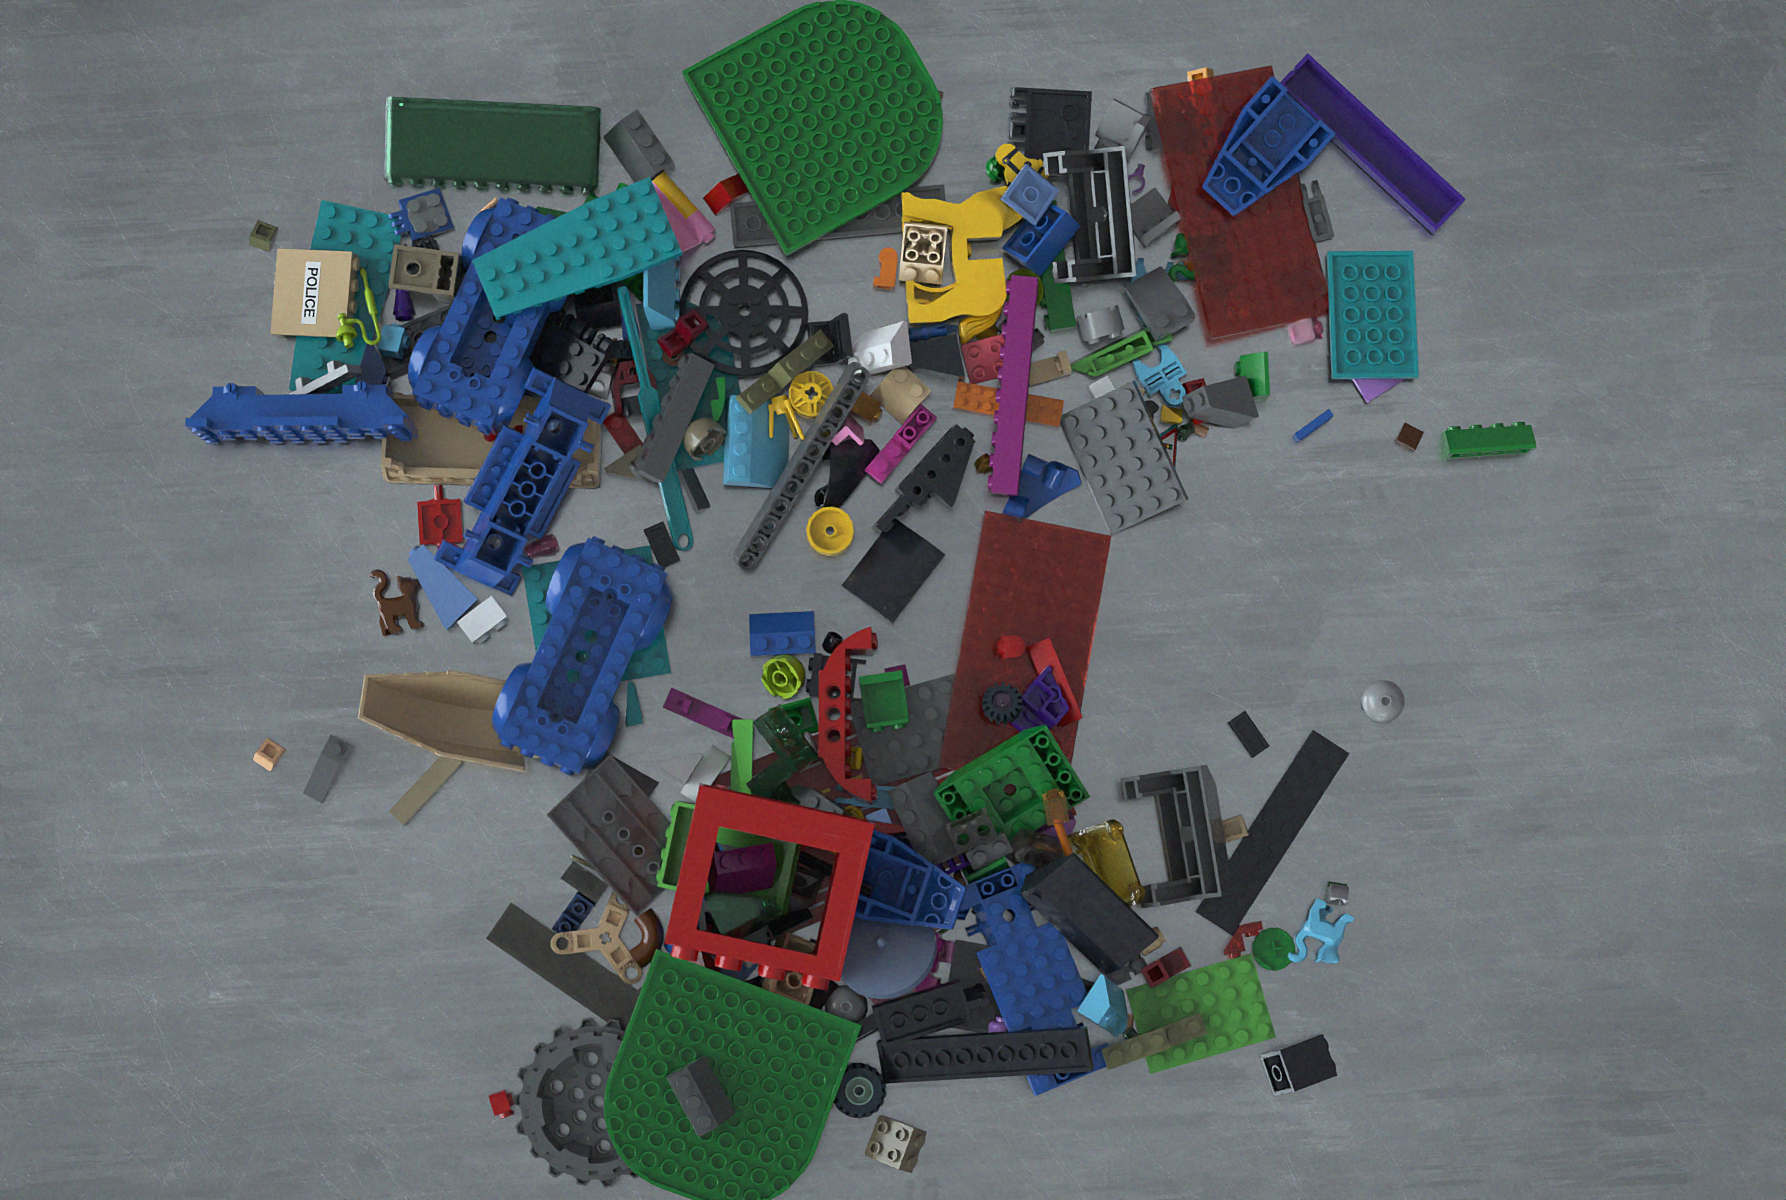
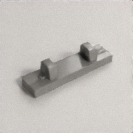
[290,360,362,394]

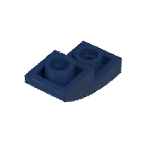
[552,891,596,933]

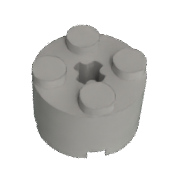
[1077,305,1125,345]

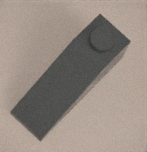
[303,735,353,803]

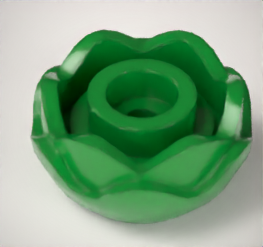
[986,155,1005,182]

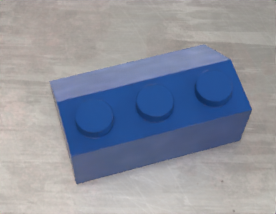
[1002,203,1080,276]
[749,611,816,658]

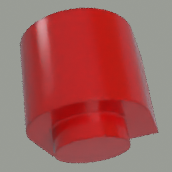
[997,635,1026,659]
[488,1090,515,1119]

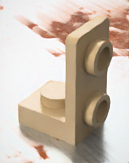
[1029,350,1072,386]

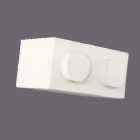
[457,596,509,644]

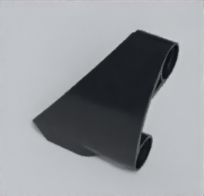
[814,439,880,508]

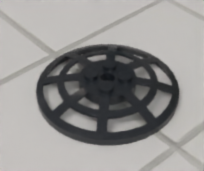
[679,250,808,377]

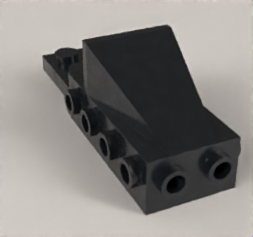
[872,424,976,533]

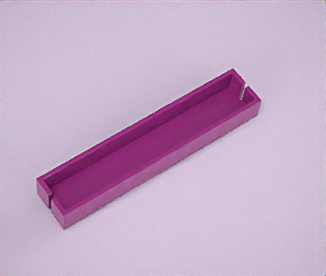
[987,275,1039,496]

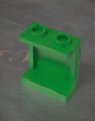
[859,670,910,733]

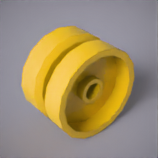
[806,506,854,557]

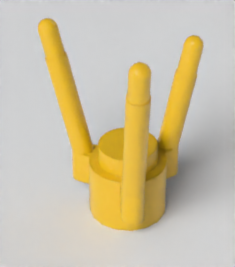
[768,395,805,440]

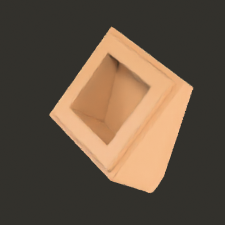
[253,738,285,771]

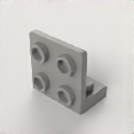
[1096,98,1151,162]
[1131,188,1182,247]

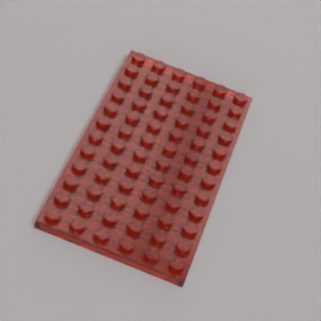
[1149,65,1329,340]
[938,511,1111,770]

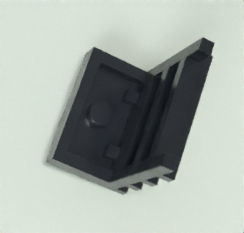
[807,313,853,366]
[806,653,866,702]

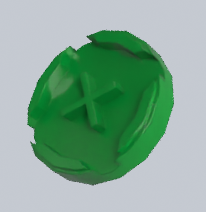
[1252,927,1295,971]

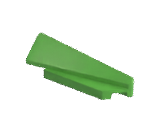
[1070,326,1173,377]
[730,719,754,794]

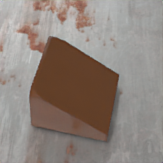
[1395,422,1424,451]

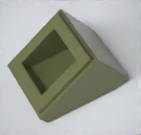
[249,220,278,252]

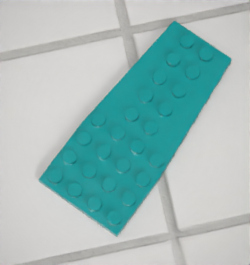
[473,177,683,320]
[289,200,403,394]

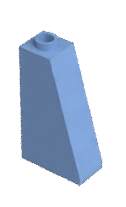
[407,544,479,631]

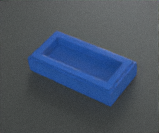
[1292,409,1334,443]

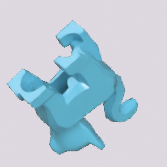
[1288,898,1354,964]

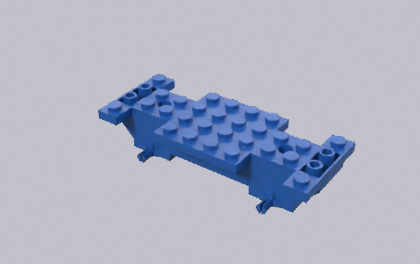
[434,367,611,596]
[185,381,418,444]
[959,859,1109,1096]

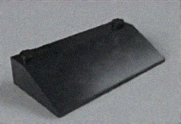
[1020,853,1159,975]

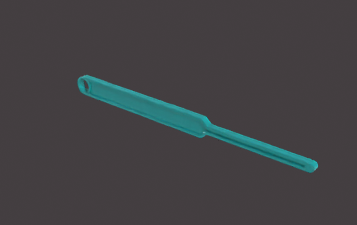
[617,286,693,550]

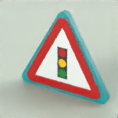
[1160,425,1178,468]

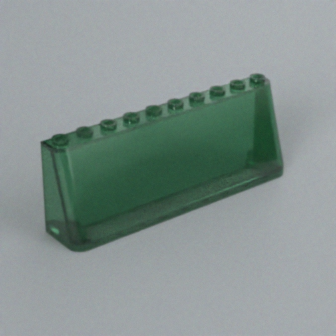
[384,97,603,194]

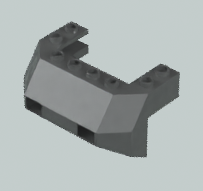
[1043,146,1137,284]
[1121,765,1230,908]

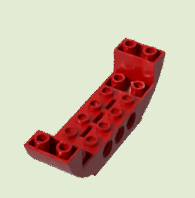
[818,627,878,806]

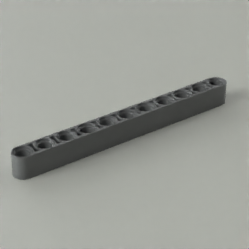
[733,362,870,571]

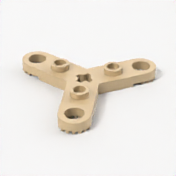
[550,891,642,984]

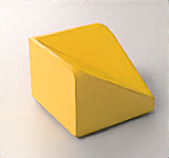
[1159,404,1182,425]

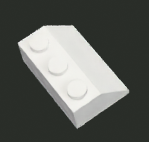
[848,321,912,375]

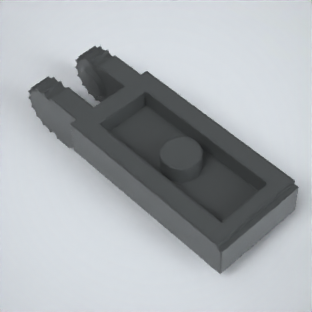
[1299,180,1334,242]

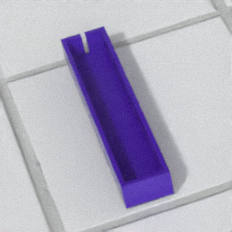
[1280,53,1466,234]

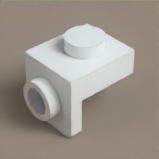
[588,363,615,398]

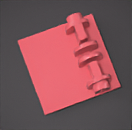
[961,334,1005,384]

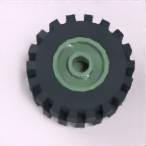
[833,1063,886,1119]

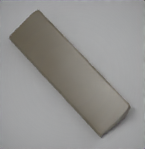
[389,756,464,826]

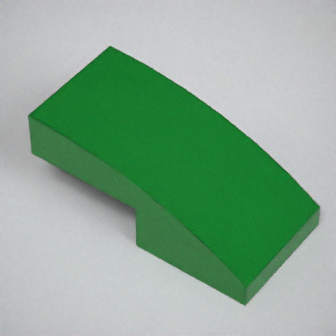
[711,377,726,424]

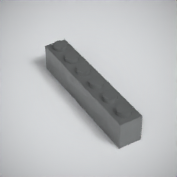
[634,353,715,483]

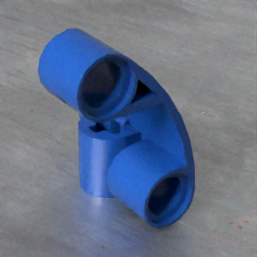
[1002,454,1082,523]

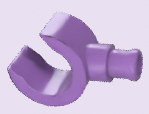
[1129,163,1145,194]

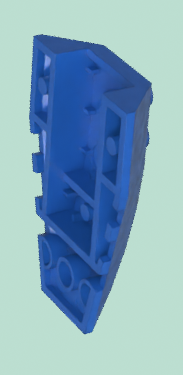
[1202,76,1336,216]
[854,830,967,929]

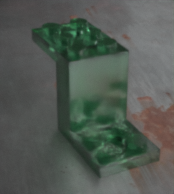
[746,704,818,805]

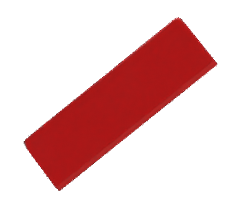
[1027,638,1083,727]

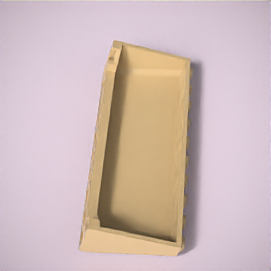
[380,392,602,488]

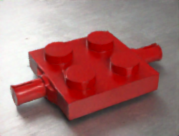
[417,485,464,548]

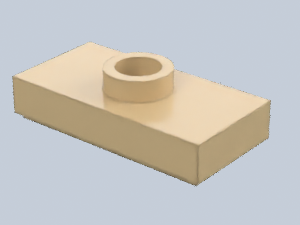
[1222,815,1249,843]

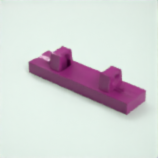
[663,688,742,739]

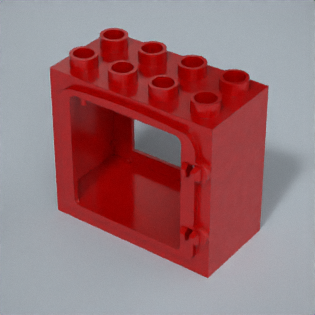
[665,783,875,990]

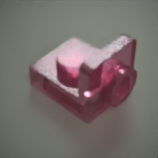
[1287,318,1323,345]

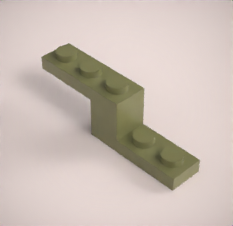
[736,329,834,415]
[1100,1013,1207,1070]

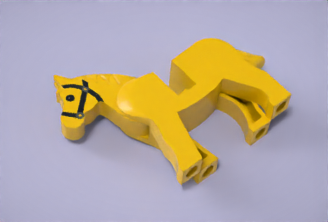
[901,144,1051,344]

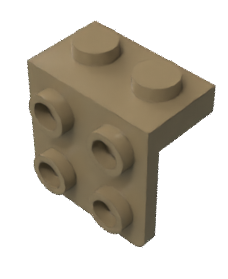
[865,1115,927,1173]

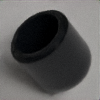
[822,631,843,654]

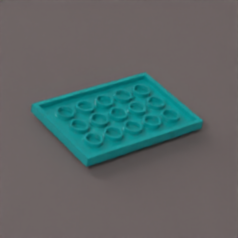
[1327,251,1419,380]

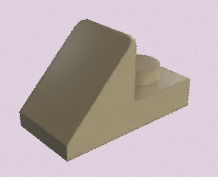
[604,445,643,480]

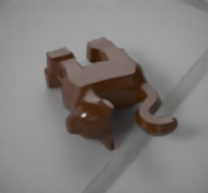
[369,569,424,636]

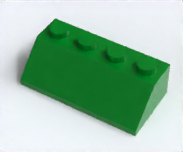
[1442,422,1536,459]

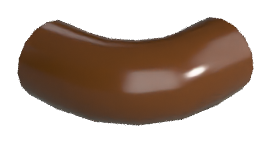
[629,908,663,969]

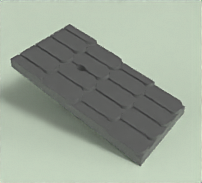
[547,754,671,916]

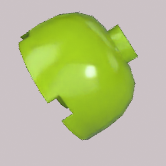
[761,654,806,699]

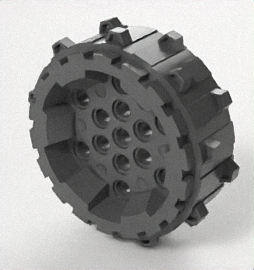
[514,1018,639,1188]

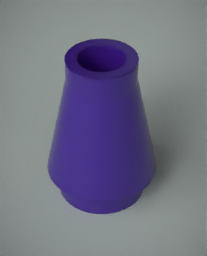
[393,289,414,321]

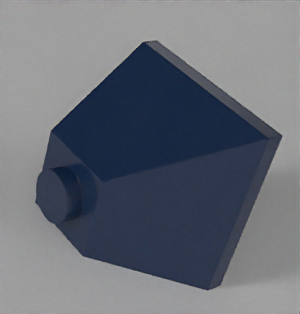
[355,344,390,386]

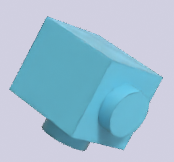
[377,323,410,359]

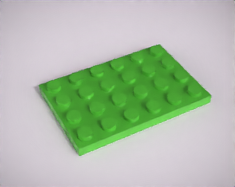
[1126,953,1276,1074]

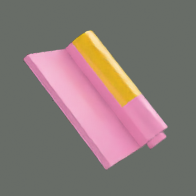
[652,172,716,252]

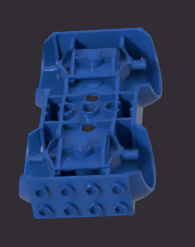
[408,197,567,436]
[492,536,673,776]

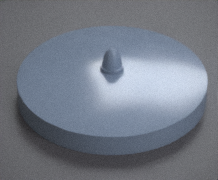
[841,916,937,999]

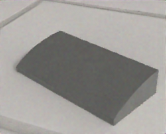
[373,303,452,380]

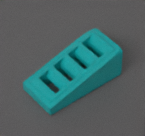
[625,681,644,728]

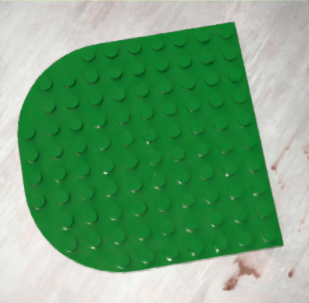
[682,0,943,256]
[604,949,862,1200]

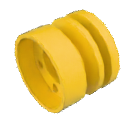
[789,371,833,420]

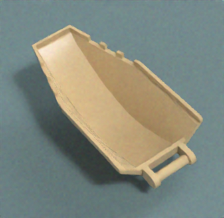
[358,670,539,772]

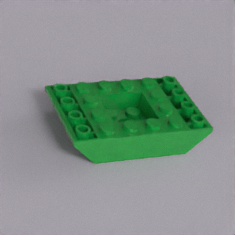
[933,725,1090,848]

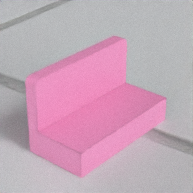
[832,414,864,446]

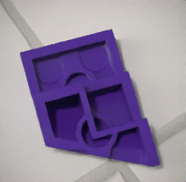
[1008,665,1069,732]

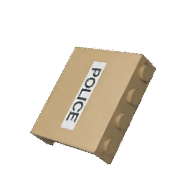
[270,249,360,338]

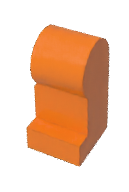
[873,247,898,290]

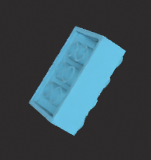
[643,256,680,330]
[723,395,789,489]

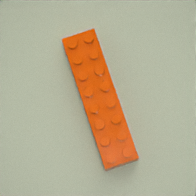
[953,381,1064,428]

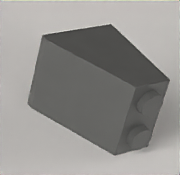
[1182,376,1259,428]

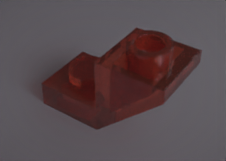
[1222,921,1263,959]

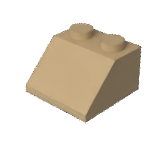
[871,366,932,425]

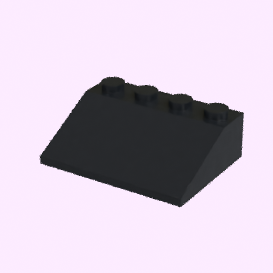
[841,518,946,625]

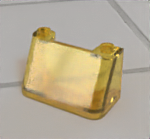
[1067,819,1145,906]

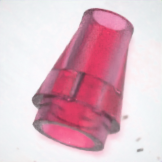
[525,534,559,558]

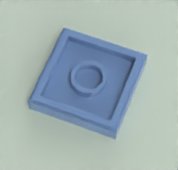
[1000,164,1060,225]

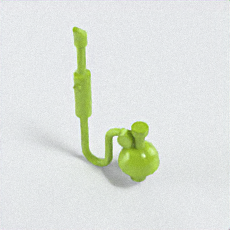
[336,267,381,348]

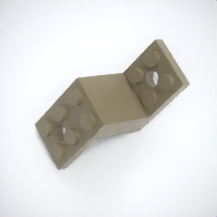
[388,244,466,303]

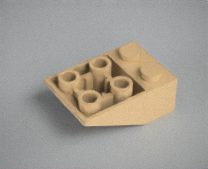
[899,222,948,285]

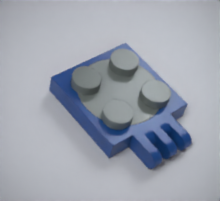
[388,188,454,241]

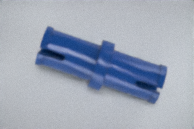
[908,322,947,342]

